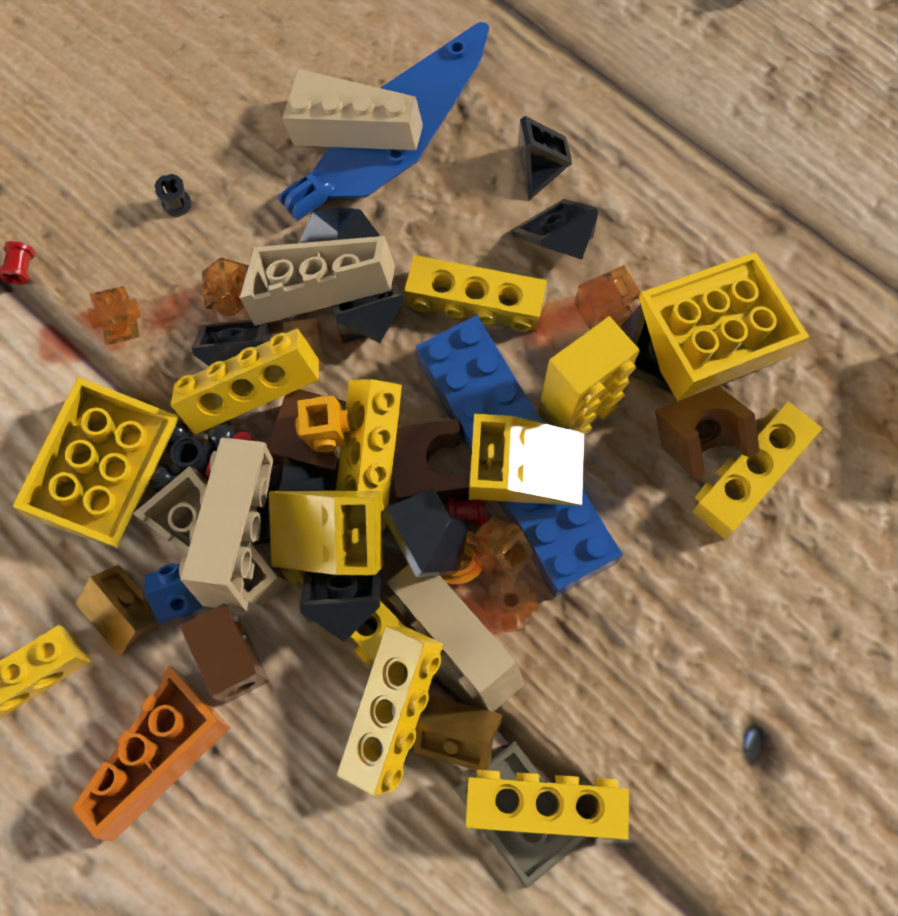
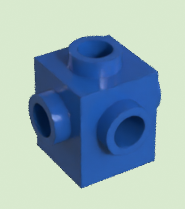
[145,563,202,624]

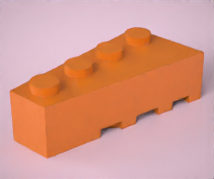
[71,665,231,842]

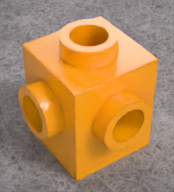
[296,395,352,452]

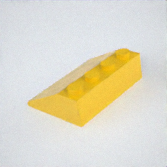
[639,252,809,401]
[12,377,179,548]

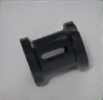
[154,174,192,217]

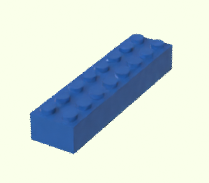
[416,315,623,598]

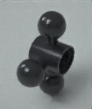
[149,420,236,492]

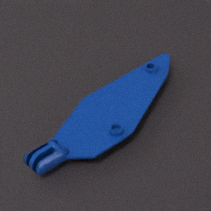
[277,22,489,221]

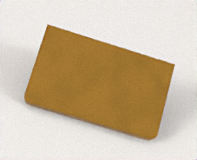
[76,565,159,656]
[413,696,502,771]

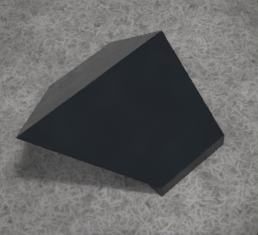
[518,116,572,201]

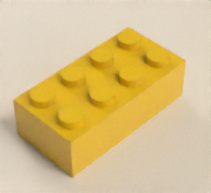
[538,316,639,436]

